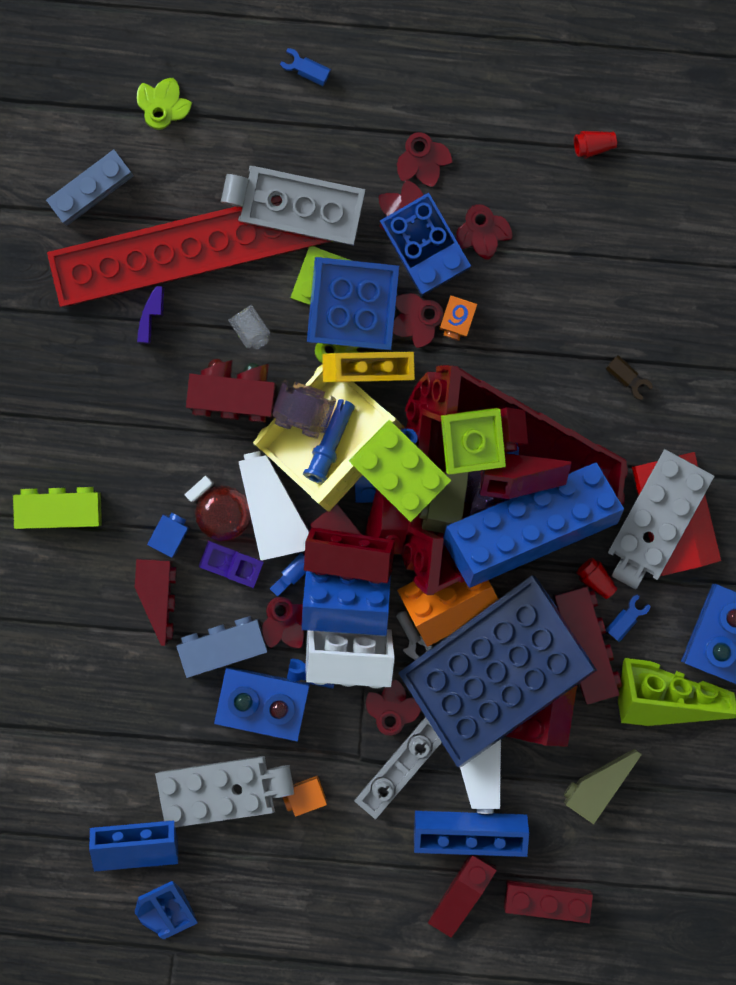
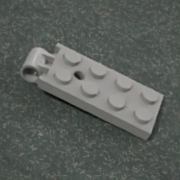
[221,166,365,246]
[608,449,715,590]
[155,756,295,827]

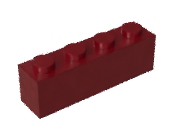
[553,586,622,705]

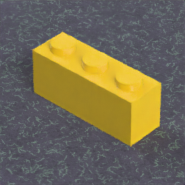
[322,352,415,382]

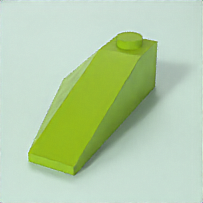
[618,658,736,726]

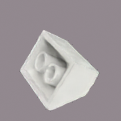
[306,629,394,688]

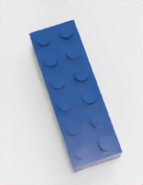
[443,462,624,588]

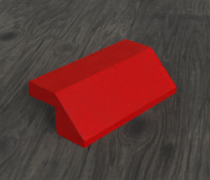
[632,452,721,576]

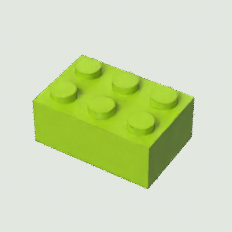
[348,420,451,522]

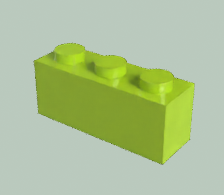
[13,487,102,529]

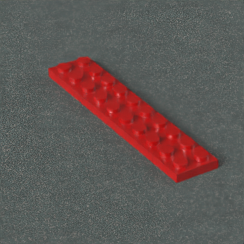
[47,196,332,308]

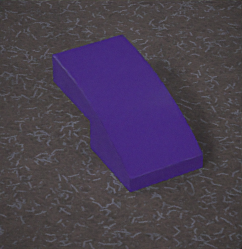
[137,286,164,344]
[198,540,264,588]

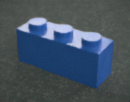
[89,820,178,872]

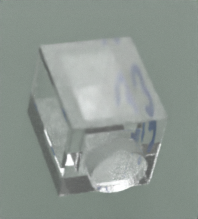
[228,304,271,351]

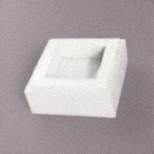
[185,476,213,502]

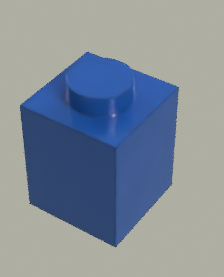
[147,512,190,558]

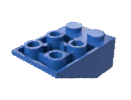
[380,193,471,297]

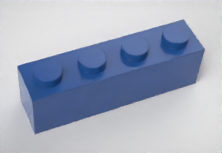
[414,811,529,857]

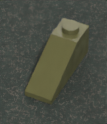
[419,472,468,533]
[563,749,642,824]

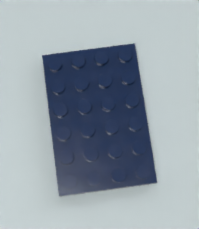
[398,575,597,767]

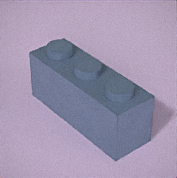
[46,149,134,226]
[176,616,268,678]

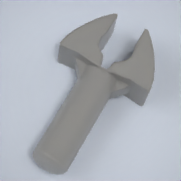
[396,611,432,660]

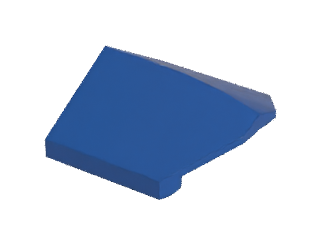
[134,881,198,939]

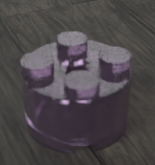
[272,380,336,438]

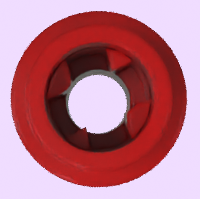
[574,131,617,159]
[577,558,617,599]

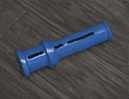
[303,399,355,484]

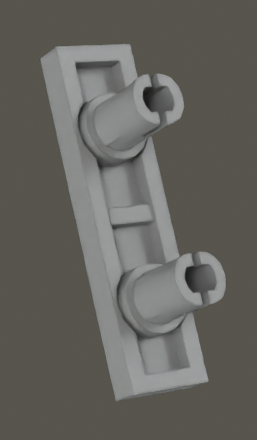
[354,717,441,820]

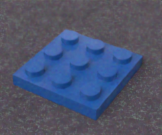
[307,257,399,350]

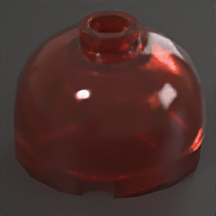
[195,485,251,541]

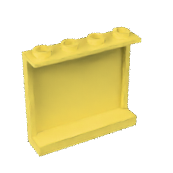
[253,364,405,512]

